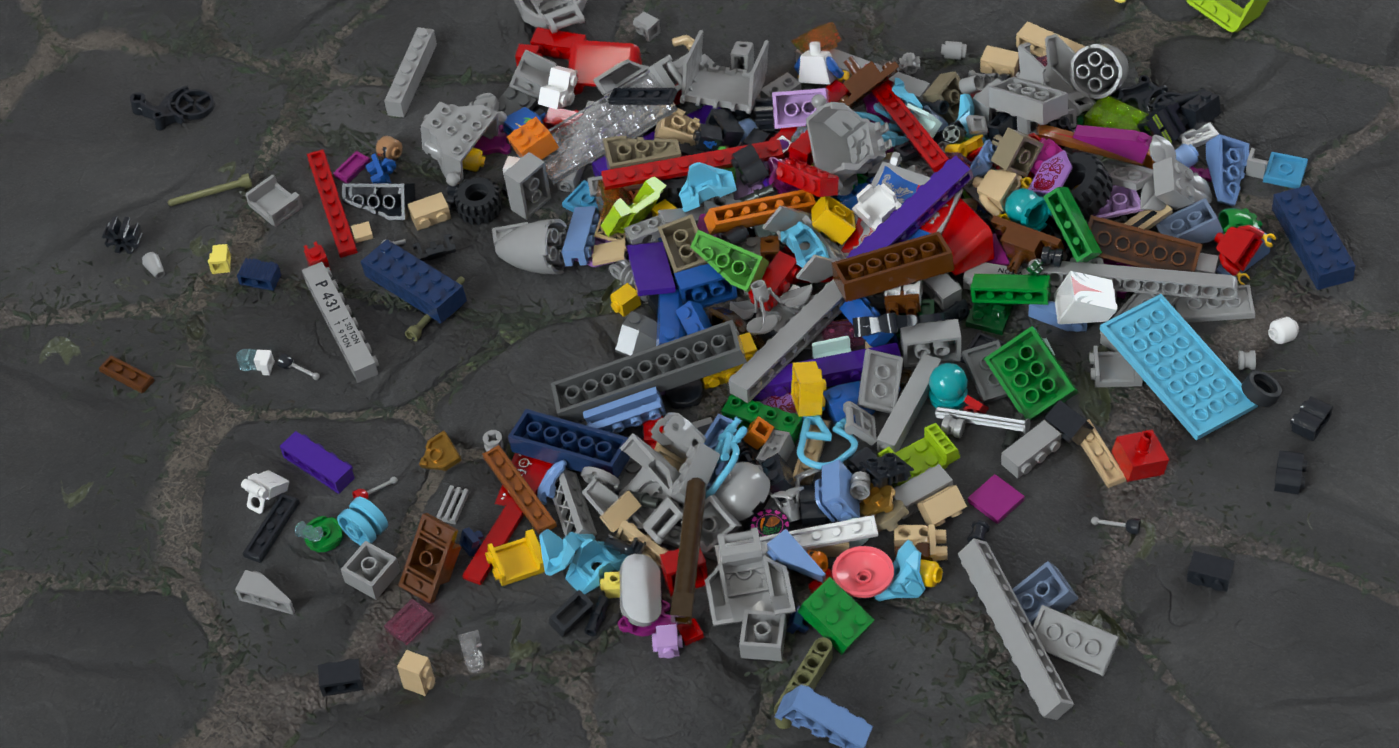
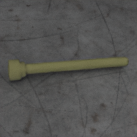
[168,173,253,206]
[405,276,465,342]

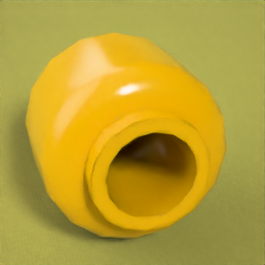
[462,148,485,172]
[920,559,943,587]

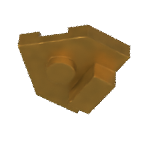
[419,431,462,471]
[860,483,895,517]

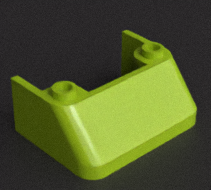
[1186,0,1269,32]

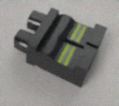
[1136,101,1188,143]

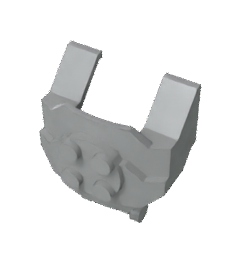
[514,0,587,34]
[1016,34,1097,116]
[593,55,682,139]
[582,434,683,545]
[705,527,796,626]

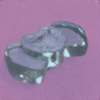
[294,521,323,542]

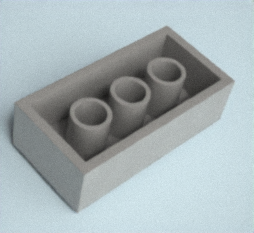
[989,77,1068,125]

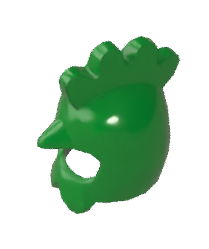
[1218,208,1262,234]

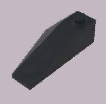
[342,183,415,220]

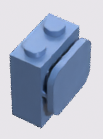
[815,459,860,523]

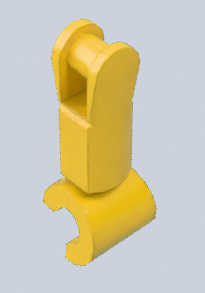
[945,134,984,160]

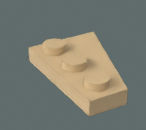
[615,520,668,568]

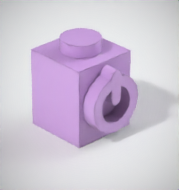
[652,624,683,658]

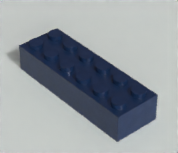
[1272,185,1356,290]
[360,239,467,323]
[508,409,630,478]

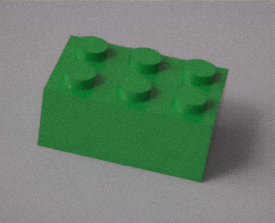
[797,577,875,655]

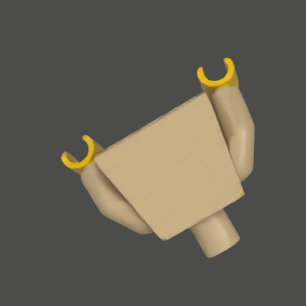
[973,169,1032,221]

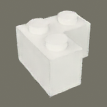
[538,66,578,109]

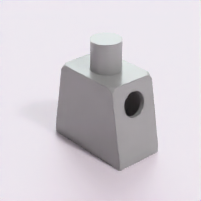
[730,41,754,73]

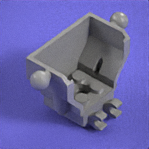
[806,94,892,192]
[420,102,507,186]

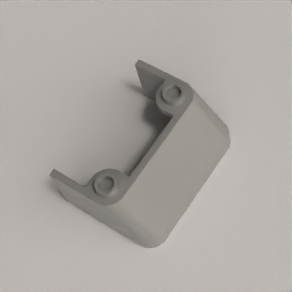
[763,205,846,283]

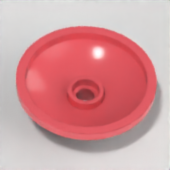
[832,546,894,598]

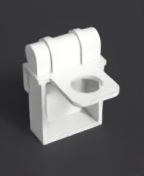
[241,470,289,514]

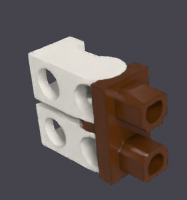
[884,280,923,315]

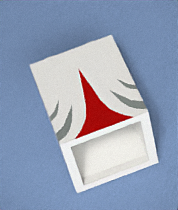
[1054,271,1117,325]

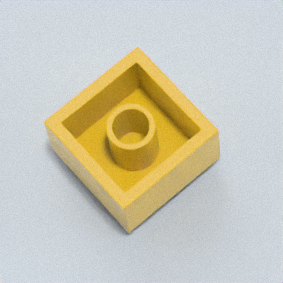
[811,196,856,245]
[791,361,826,417]

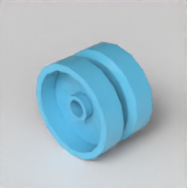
[337,497,388,546]

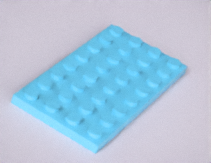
[1100,294,1258,440]

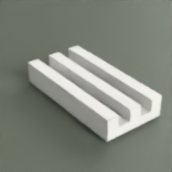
[1178,123,1219,148]

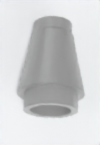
[142,252,165,279]

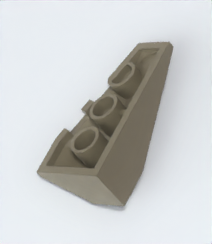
[603,135,681,170]

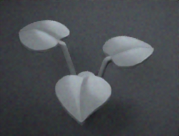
[1140,135,1212,211]
[730,280,813,335]
[768,468,822,522]

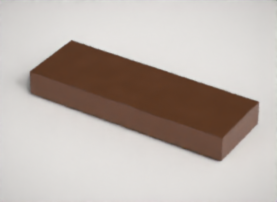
[99,355,155,394]

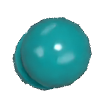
[1005,188,1052,231]
[929,363,968,410]

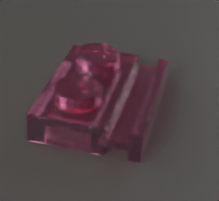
[821,321,864,346]
[384,599,434,645]

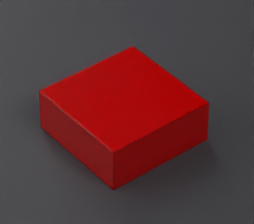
[677,618,704,646]

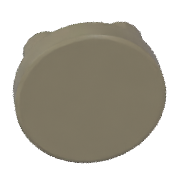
[875,500,909,532]

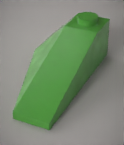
[690,230,769,292]

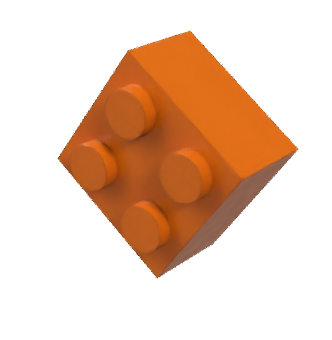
[506,117,559,160]

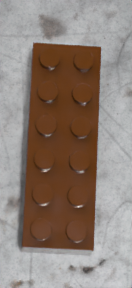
[1088,215,1202,272]
[832,231,954,302]

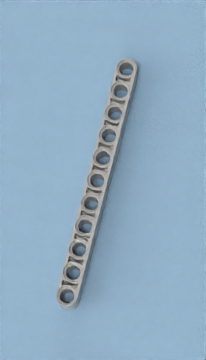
[1027,259,1238,300]

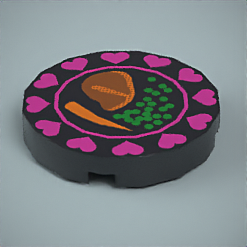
[750,509,790,537]

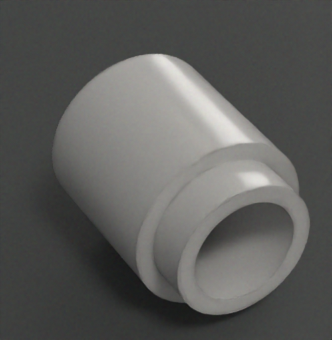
[941,41,967,60]

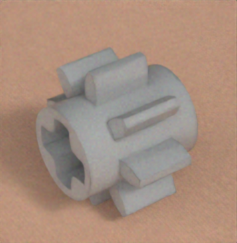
[899,53,921,74]

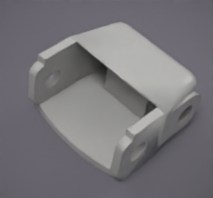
[651,412,706,459]

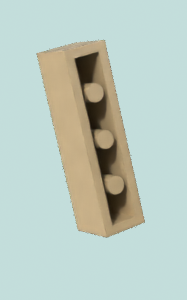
[1016,22,1085,60]

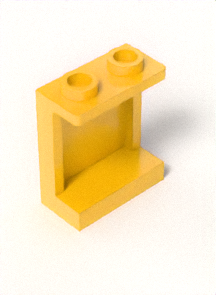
[485,529,545,586]

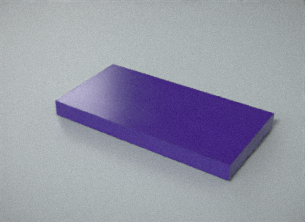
[626,242,675,296]

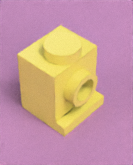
[208,244,231,274]
[600,572,620,598]

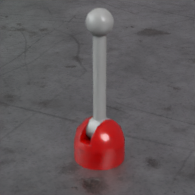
[352,477,398,500]

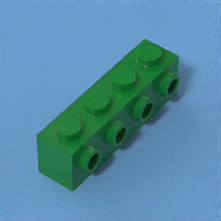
[1043,187,1102,262]
[971,274,1051,305]
[721,394,803,444]

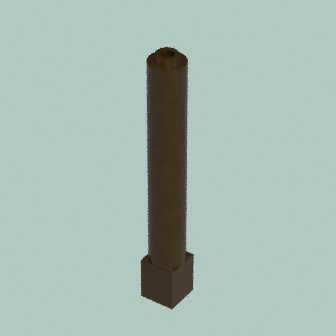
[671,477,707,625]

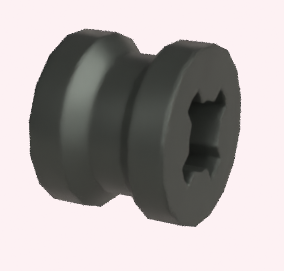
[943,125,965,144]

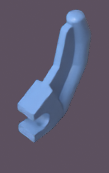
[537,460,567,505]

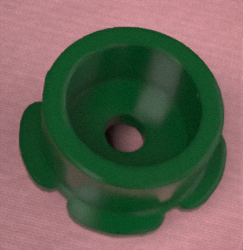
[1026,259,1044,276]

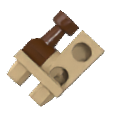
[894,524,948,562]

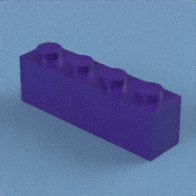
[280,431,355,494]

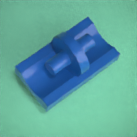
[365,153,396,183]

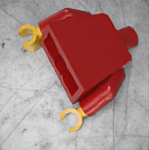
[1215,225,1276,285]

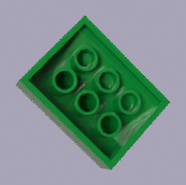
[984,326,1079,421]

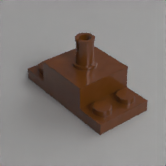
[839,56,901,108]
[991,215,1068,274]
[398,513,461,604]

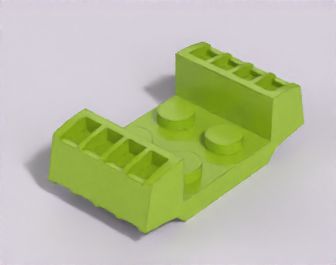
[600,177,666,237]
[877,423,960,487]

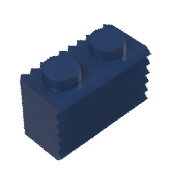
[237,258,281,291]

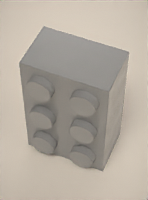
[504,152,551,220]
[900,319,961,367]

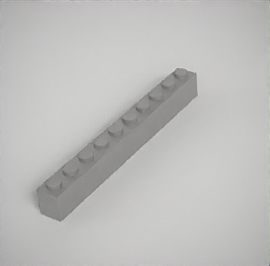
[729,279,846,403]
[958,539,1074,720]

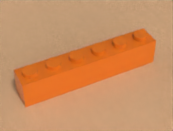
[704,190,816,235]

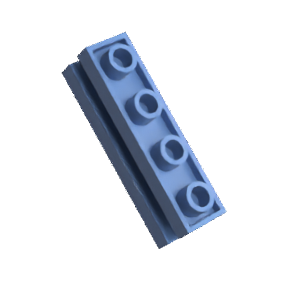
[562,206,601,266]
[583,386,666,433]

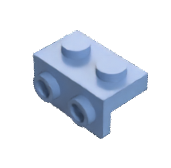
[970,139,997,177]

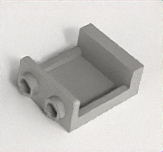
[509,50,557,99]
[245,175,303,227]
[1089,346,1143,387]

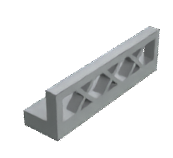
[553,469,597,537]

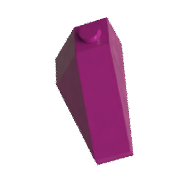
[1073,125,1152,164]

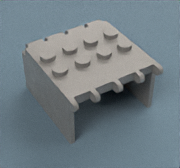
[680,30,769,114]

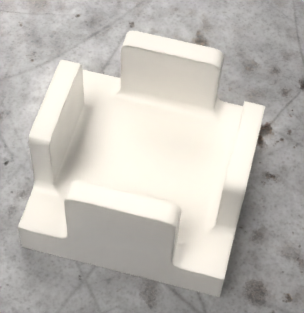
[852,183,902,231]

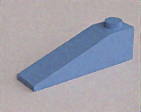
[1206,134,1249,206]

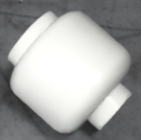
[1268,317,1299,344]

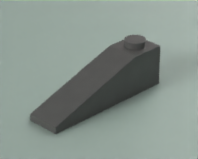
[615,311,657,356]

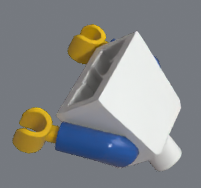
[794,42,850,84]

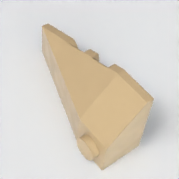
[654,105,729,148]

